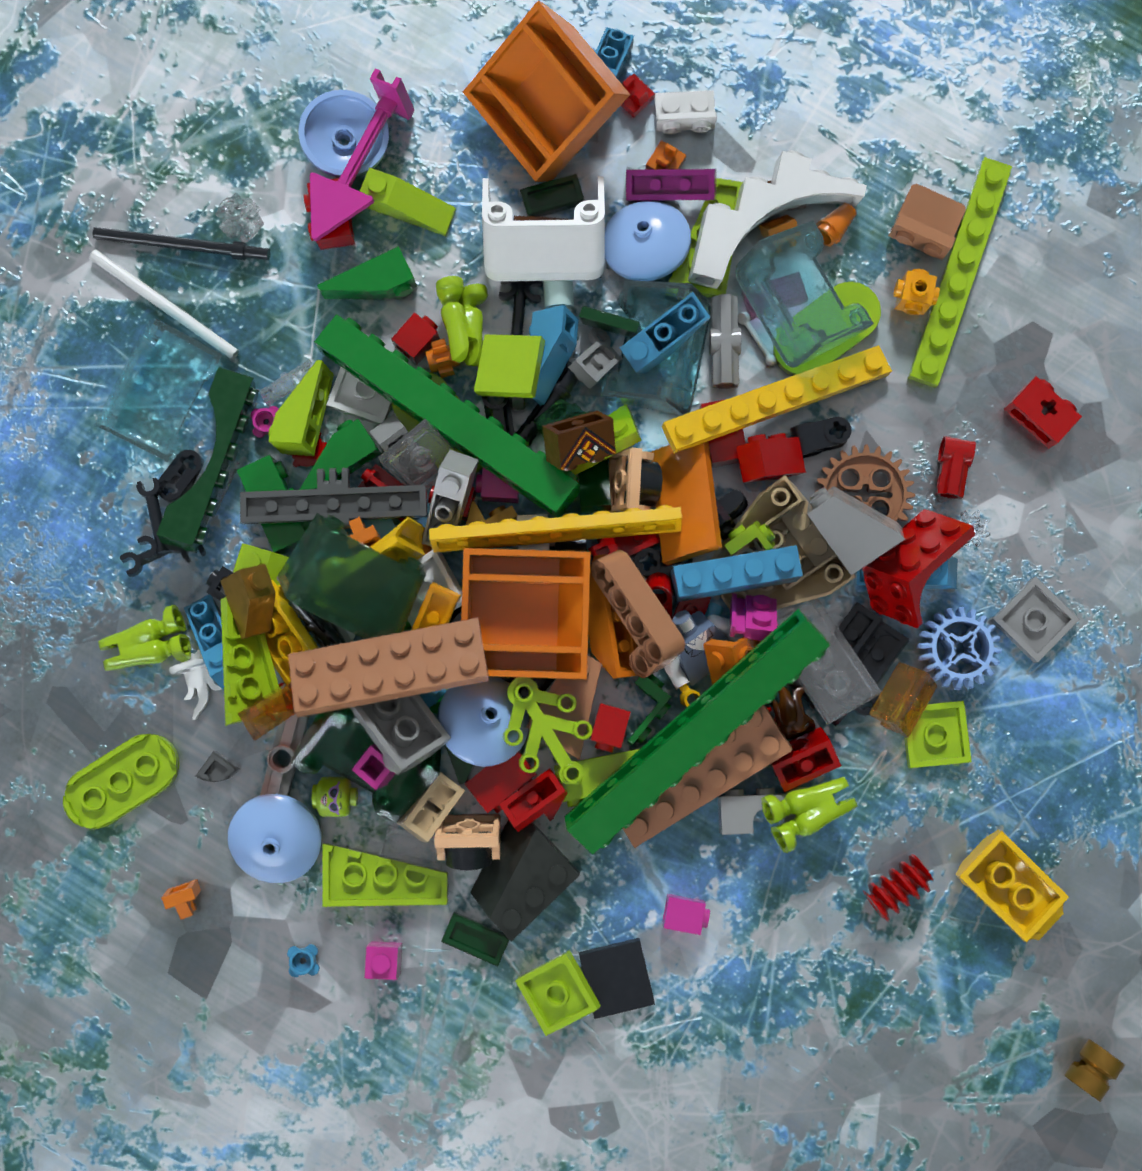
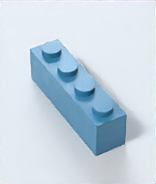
[670,545,803,602]

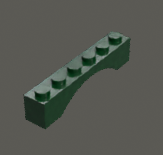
[156,367,258,553]

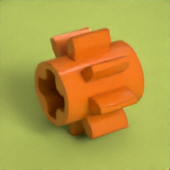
[425,338,460,378]

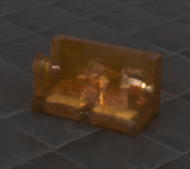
[869,662,938,738]
[238,681,295,741]

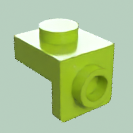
[724,520,776,555]

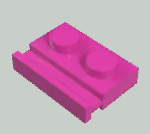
[730,593,777,641]

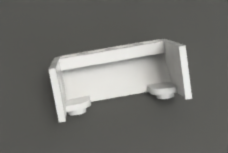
[482,176,605,281]

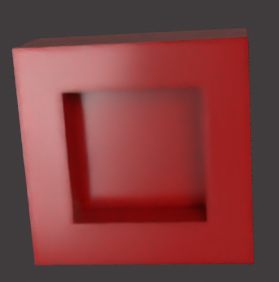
[620,74,655,118]

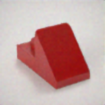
[499,768,567,832]

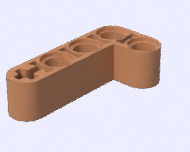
[591,550,685,678]

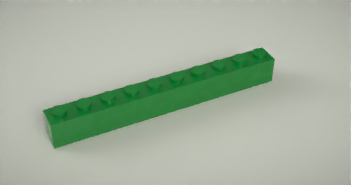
[314,314,580,518]
[564,609,831,855]

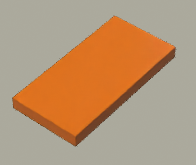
[651,441,722,565]

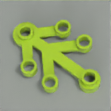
[503,677,592,786]

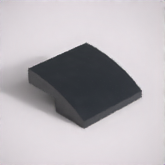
[826,602,909,689]
[579,938,655,1019]

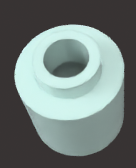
[543,280,574,312]

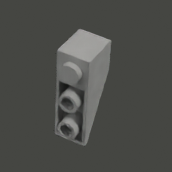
[422,450,479,553]

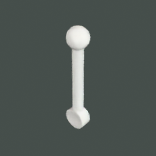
[738,312,777,366]

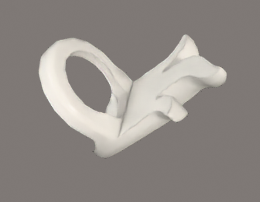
[169,650,222,720]

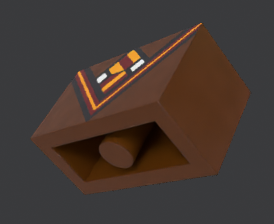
[543,410,616,471]

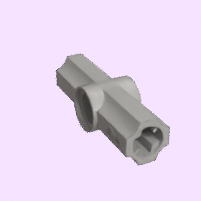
[709,294,741,389]
[260,711,310,796]

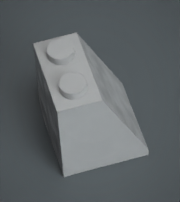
[807,486,905,575]

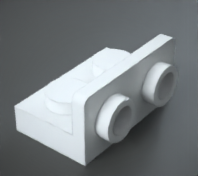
[654,90,717,134]

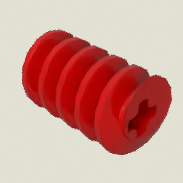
[863,854,934,921]

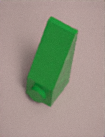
[317,246,417,299]
[299,418,382,490]

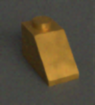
[221,564,276,640]

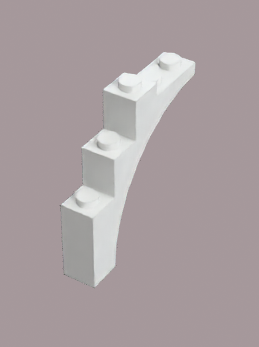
[688,150,867,289]

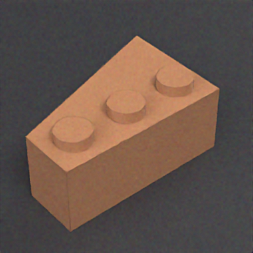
[526,656,602,760]

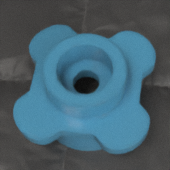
[287,944,320,978]

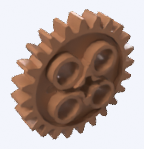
[814,444,915,522]

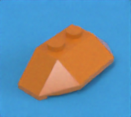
[588,554,638,679]

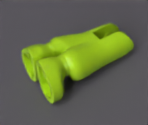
[436,276,488,367]
[98,605,191,671]
[761,777,858,853]

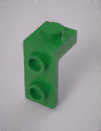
[627,674,671,745]

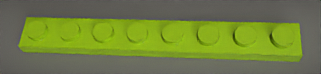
[907,157,1012,388]

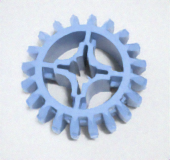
[917,607,1002,690]

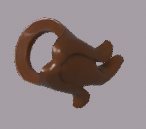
[769,687,816,739]

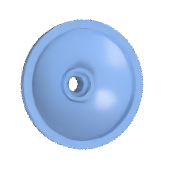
[298,90,389,177]
[605,200,691,282]
[437,676,529,767]
[228,794,322,883]

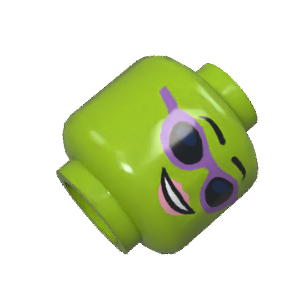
[312,777,358,817]

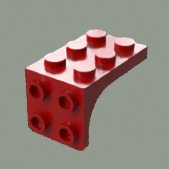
[862,509,975,628]

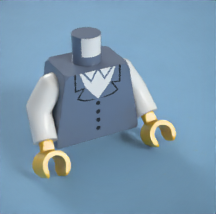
[664,611,744,707]

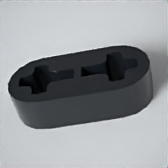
[159,450,205,503]

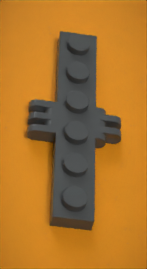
[240,467,428,542]

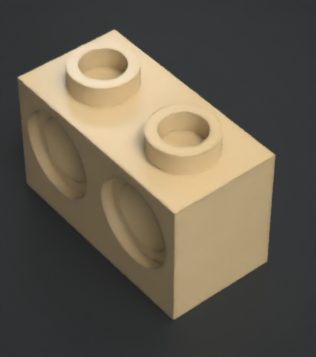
[397,772,465,842]

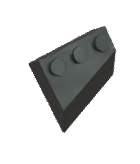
[470,819,580,942]

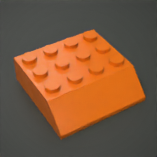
[463,1,630,182]
[461,548,591,679]

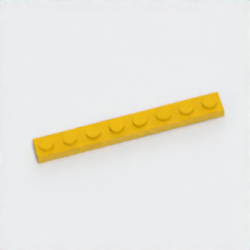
[661,345,892,453]
[429,505,682,553]

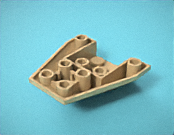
[710,475,856,610]

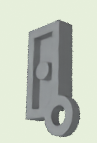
[568,327,622,389]

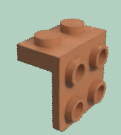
[888,184,966,260]

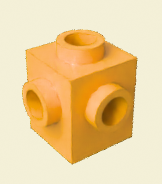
[893,269,940,315]

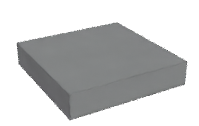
[991,576,1080,663]

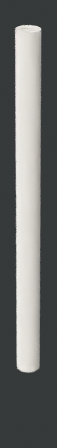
[89,249,239,360]

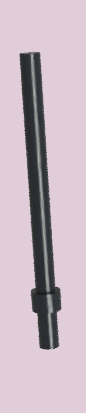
[92,227,270,260]

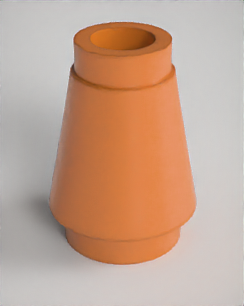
[814,203,857,247]

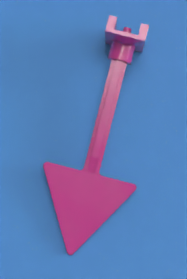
[310,68,415,241]

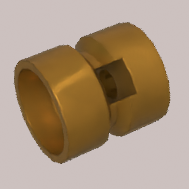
[1064,1039,1125,1102]

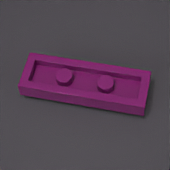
[626,169,717,200]

